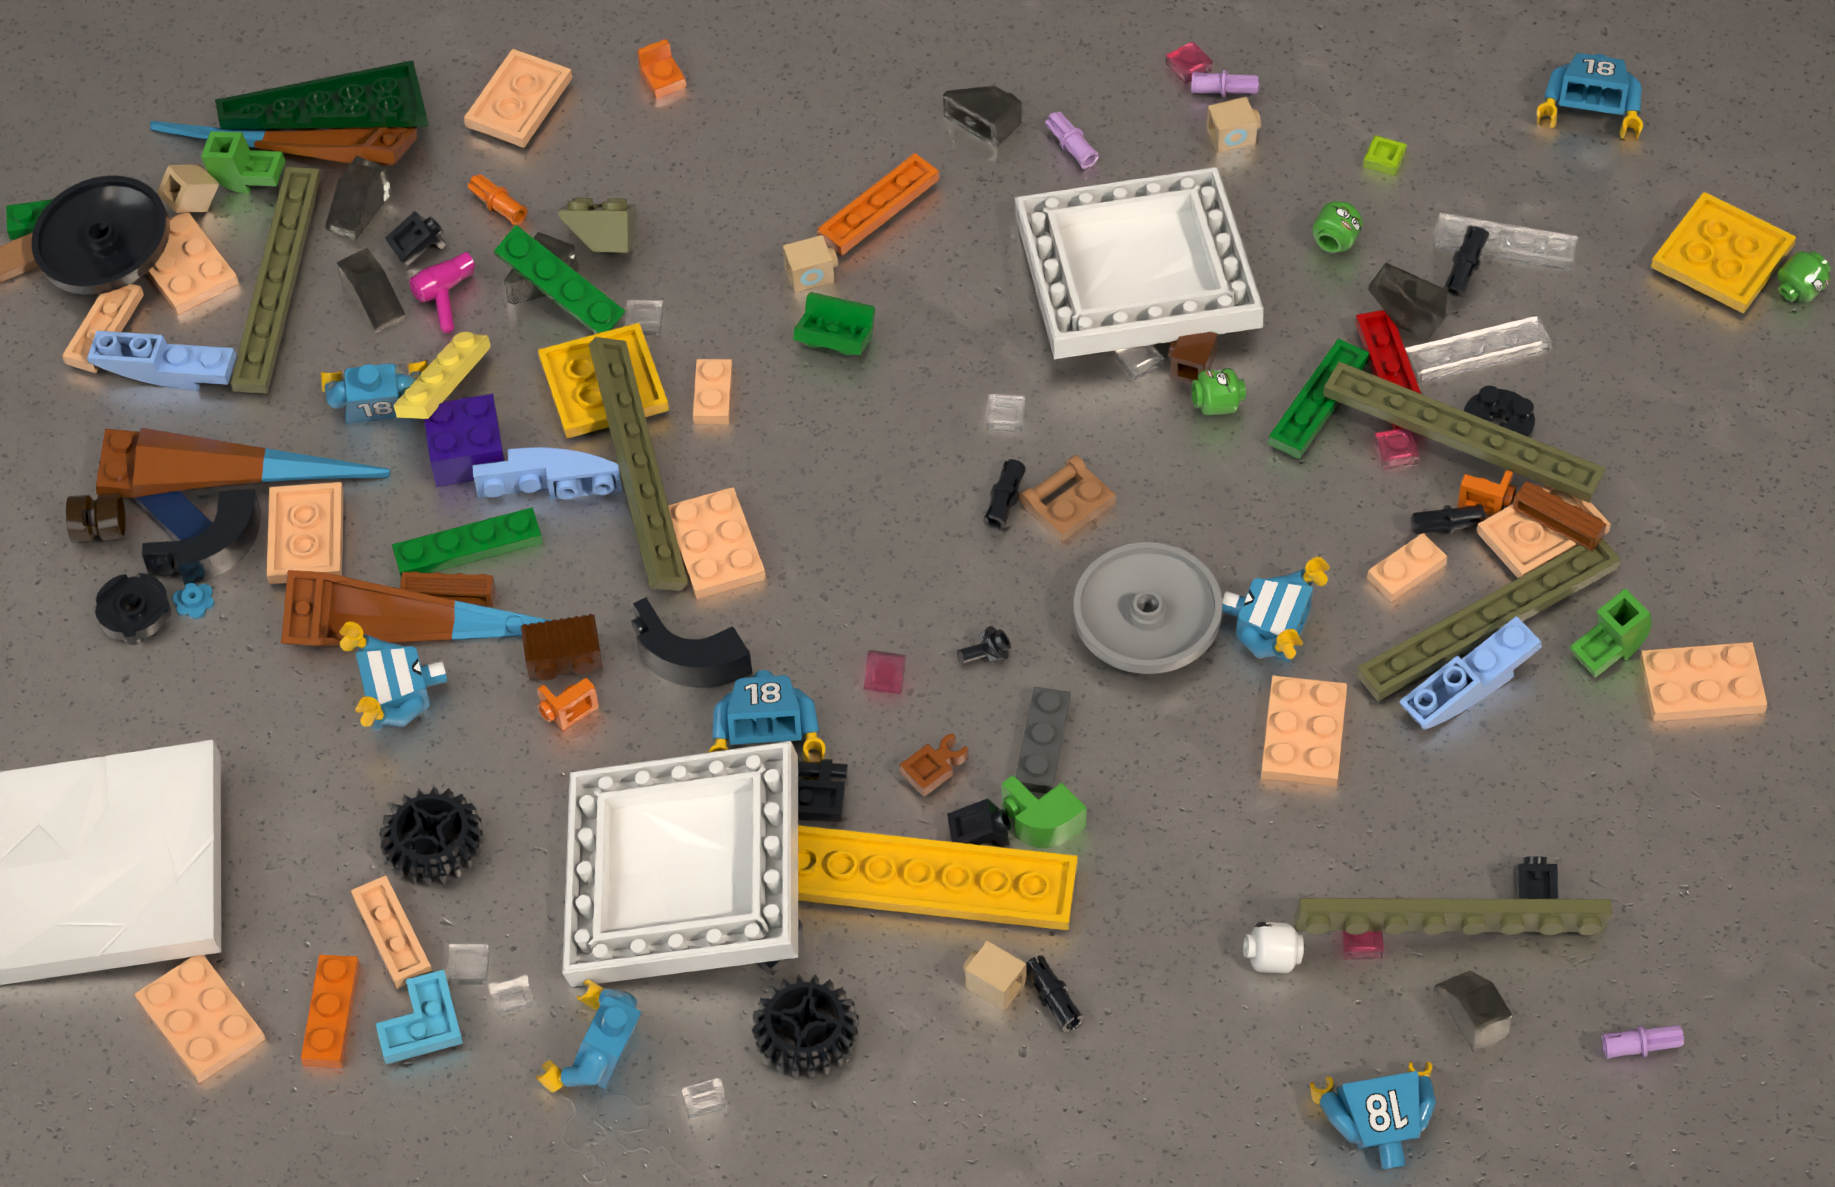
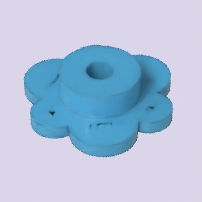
[172,583,214,619]

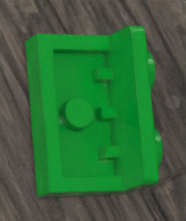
[793,292,875,355]

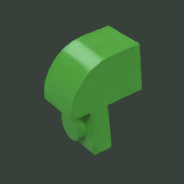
[201,131,286,194]
[1570,588,1652,678]
[1001,775,1087,848]

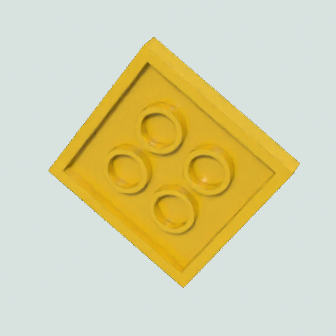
[1651,192,1796,314]
[538,323,669,439]

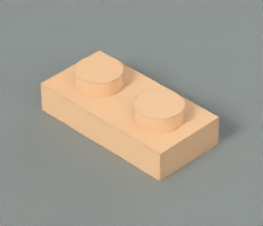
[693,359,733,424]
[1367,533,1448,602]

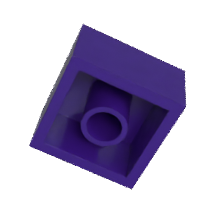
[424,394,505,487]

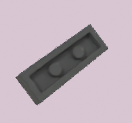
[1016,686,1071,794]

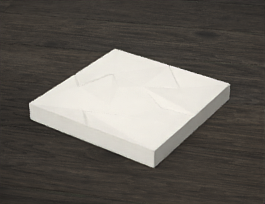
[1015,167,1264,360]
[0,740,221,985]
[562,741,798,987]

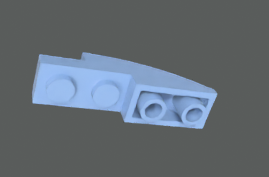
[87,331,237,391]
[472,448,622,500]
[1399,616,1542,730]

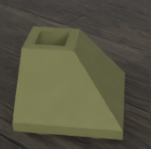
[558,198,636,253]

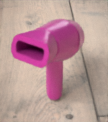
[409,252,475,334]

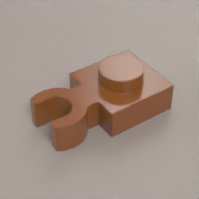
[899,733,969,797]

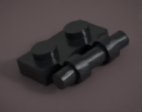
[798,757,848,822]

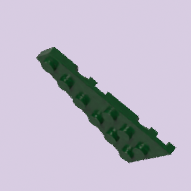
[215,60,429,129]

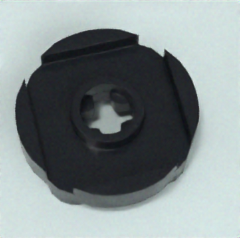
[1464,385,1535,438]
[95,573,172,645]

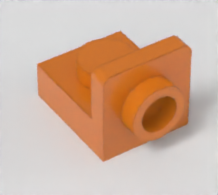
[637,39,686,99]
[1457,470,1517,517]
[537,677,599,731]

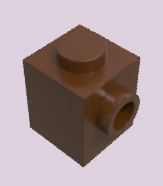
[1168,331,1218,382]

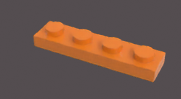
[817,153,939,256]

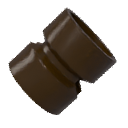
[66,493,126,543]

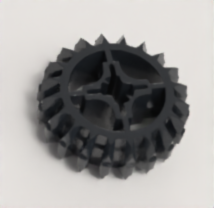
[379,786,484,887]
[752,974,859,1079]

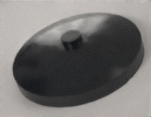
[31,175,170,295]

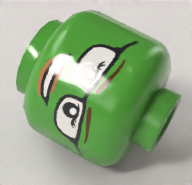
[1312,201,1363,253]
[1777,251,1831,303]
[1191,368,1246,416]

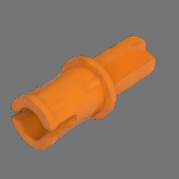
[468,174,528,226]

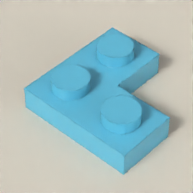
[375,969,463,1064]

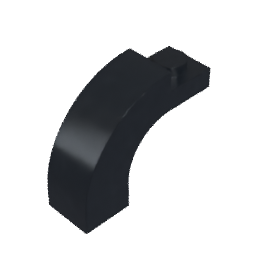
[142,489,261,585]
[631,597,752,688]

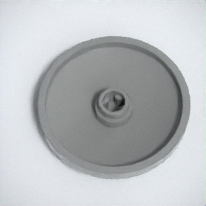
[1073,542,1222,674]

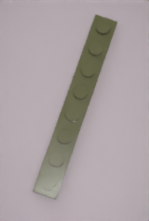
[231,167,321,394]
[589,337,688,591]
[1323,362,1606,503]
[1356,539,1621,701]
[1294,898,1613,935]

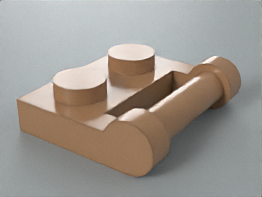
[1019,455,1116,542]

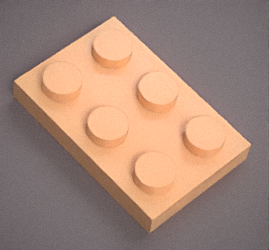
[464,49,572,148]
[147,212,239,315]
[267,482,344,584]
[1477,485,1611,578]
[668,487,766,599]
[1640,642,1768,722]
[1261,675,1347,787]
[134,955,266,1084]

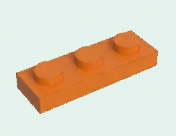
[301,954,360,1068]

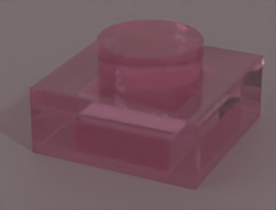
[1166,41,1213,85]
[1374,428,1420,470]
[864,650,906,694]
[1341,931,1384,960]

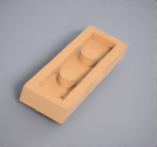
[62,284,144,373]
[350,875,432,989]

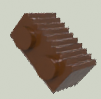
[521,613,603,681]

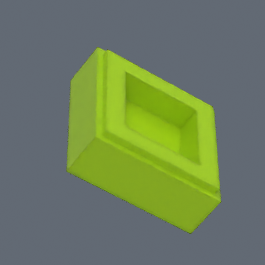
[1363,135,1407,176]

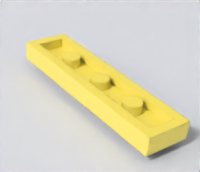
[393,332,491,419]

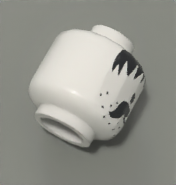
[1243,921,1304,973]

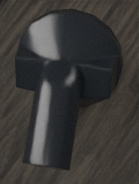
[957,626,1011,664]

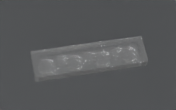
[1433,213,1578,271]
[1405,316,1552,383]

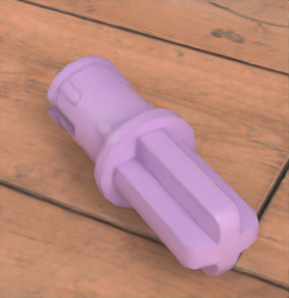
[1191,70,1260,97]
[1045,112,1099,169]
[1602,1025,1684,1059]

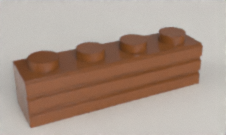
[1513,481,1606,552]
[399,571,496,607]

